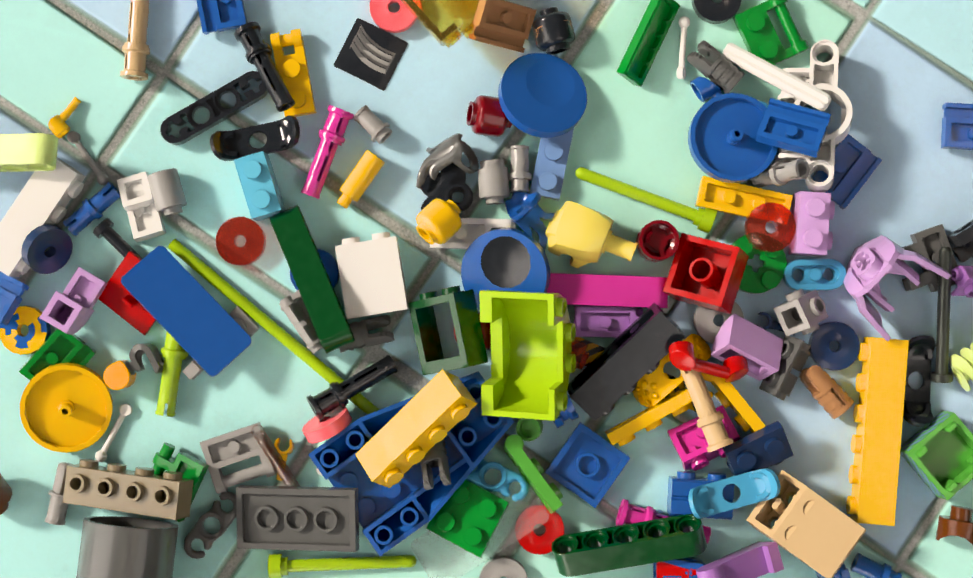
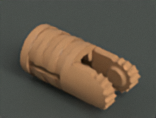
[799,365,854,419]

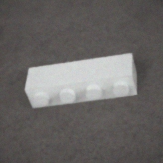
[0,158,86,277]

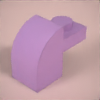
[40,267,108,335]

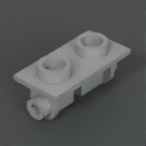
[279,290,323,354]

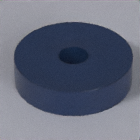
[21,224,73,274]
[808,322,860,371]

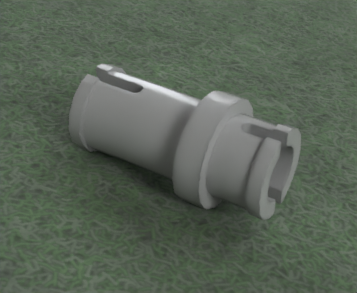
[508,145,532,193]

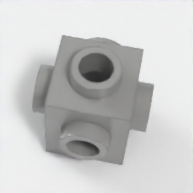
[773,288,829,336]

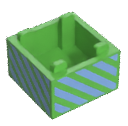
[900,410,973,500]

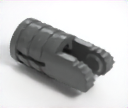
[687,40,745,94]
[339,315,394,353]
[420,439,452,490]

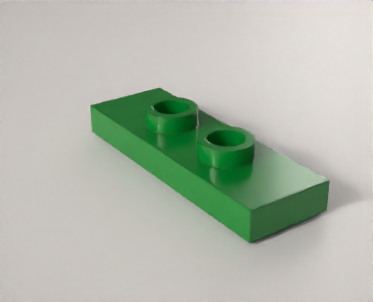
[617,0,680,87]

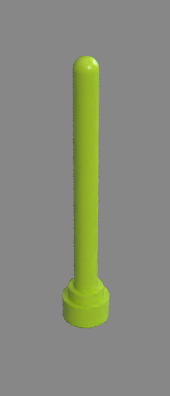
[575,167,717,233]
[268,554,417,578]

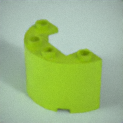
[479,290,576,421]

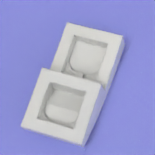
[117,171,166,243]

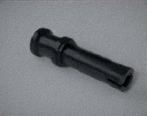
[234,22,295,112]
[306,355,398,421]

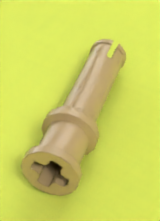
[120,0,150,81]
[680,357,734,453]

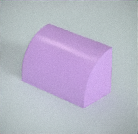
[711,313,783,381]

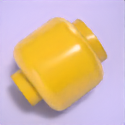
[416,198,462,245]

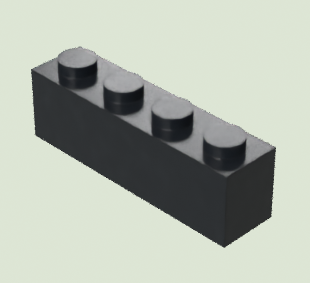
[567,303,686,421]

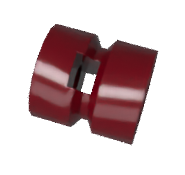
[635,220,680,263]

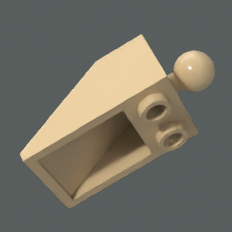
[746,470,866,578]

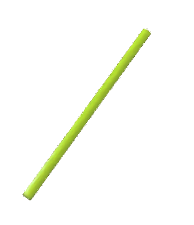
[168,239,380,415]

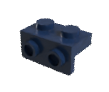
[722,421,793,476]

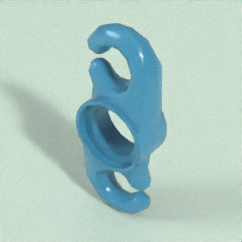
[466,459,529,502]

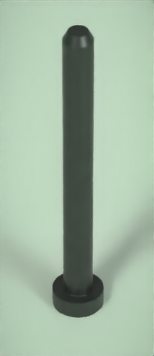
[930,247,953,383]

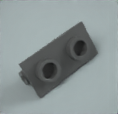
[759,335,811,401]

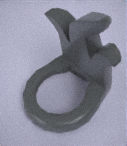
[416,133,479,188]

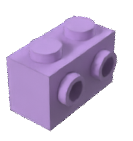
[788,191,835,257]

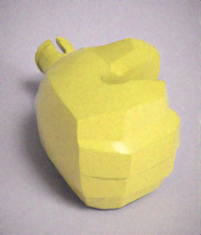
[545,201,638,268]

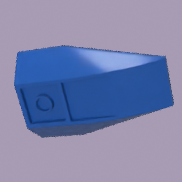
[308,371,514,556]

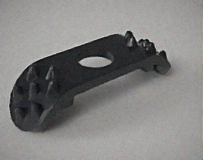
[210,115,300,161]
[903,335,936,427]

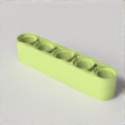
[0,133,59,172]

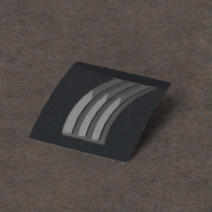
[334,18,408,91]

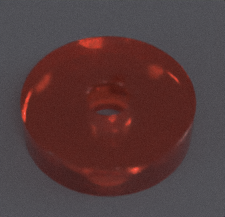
[745,202,796,252]
[216,217,266,266]

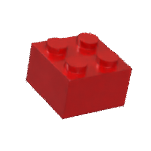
[663,233,749,314]

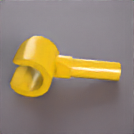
[48,97,81,139]
[274,437,294,481]

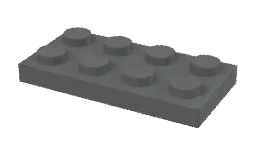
[236,485,359,552]

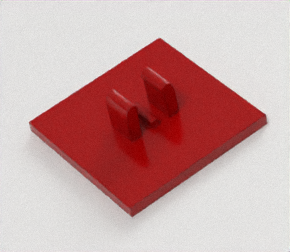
[99,251,156,335]

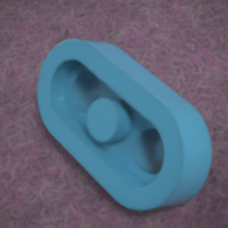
[783,259,846,290]

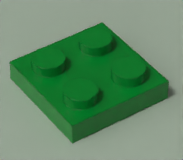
[426,479,510,558]

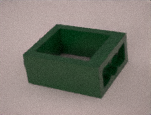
[408,286,488,375]

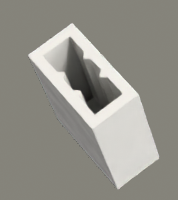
[335,232,409,319]

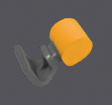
[103,343,164,390]

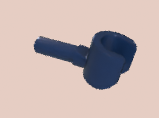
[755,312,795,336]

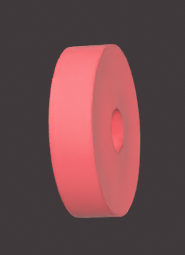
[370,0,419,33]
[302,406,352,443]

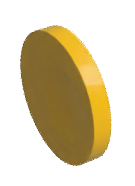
[20,363,113,453]

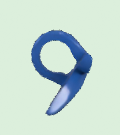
[505,192,555,252]

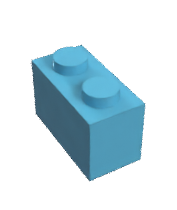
[234,151,285,221]

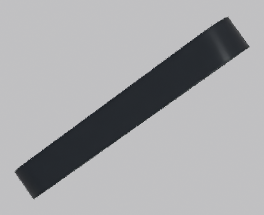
[160,71,268,145]

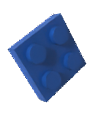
[545,422,630,508]

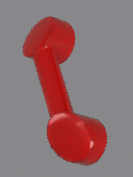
[668,341,749,383]

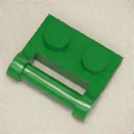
[733,0,809,65]

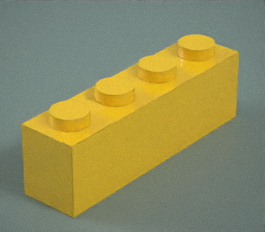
[355,369,477,488]

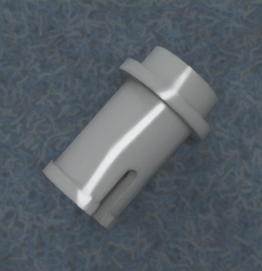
[353,105,392,144]

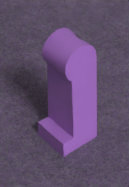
[696,541,784,578]

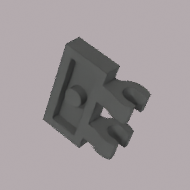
[902,224,958,292]

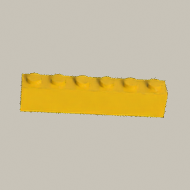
[846,337,909,526]

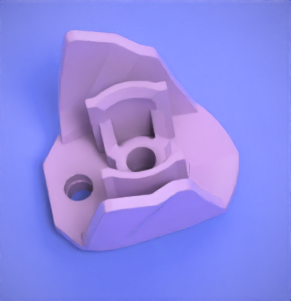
[843,235,952,342]

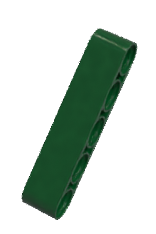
[269,205,355,353]
[551,514,707,577]

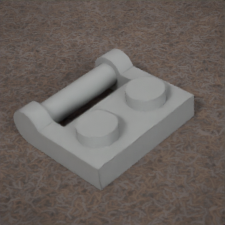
[200,422,277,494]

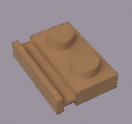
[468,0,537,53]

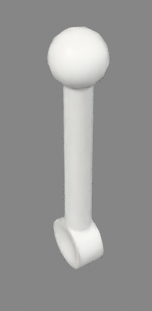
[677,16,690,79]
[95,404,132,462]

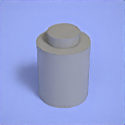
[147,168,187,217]

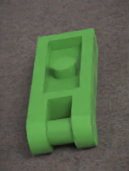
[503,434,563,514]

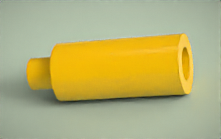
[337,150,385,209]

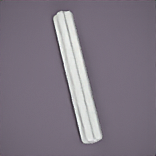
[722,43,832,111]

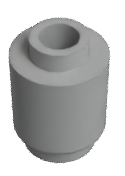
[477,159,510,205]

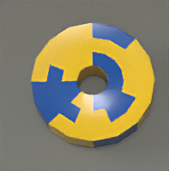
[0,306,51,355]

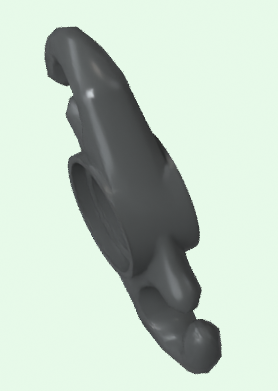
[184,491,236,559]

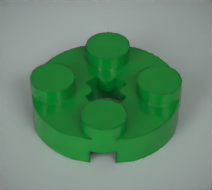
[731,233,787,294]

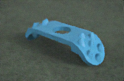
[688,468,781,519]

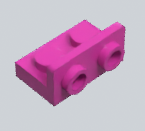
[667,405,740,471]

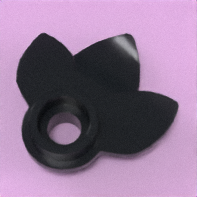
[417,163,473,212]

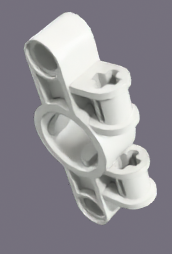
[775,39,853,193]

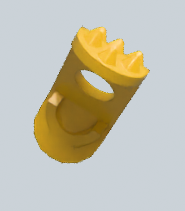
[632,334,711,408]

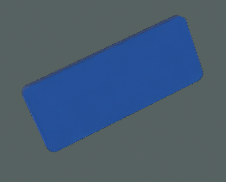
[121,246,252,377]

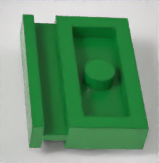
[19,328,96,380]

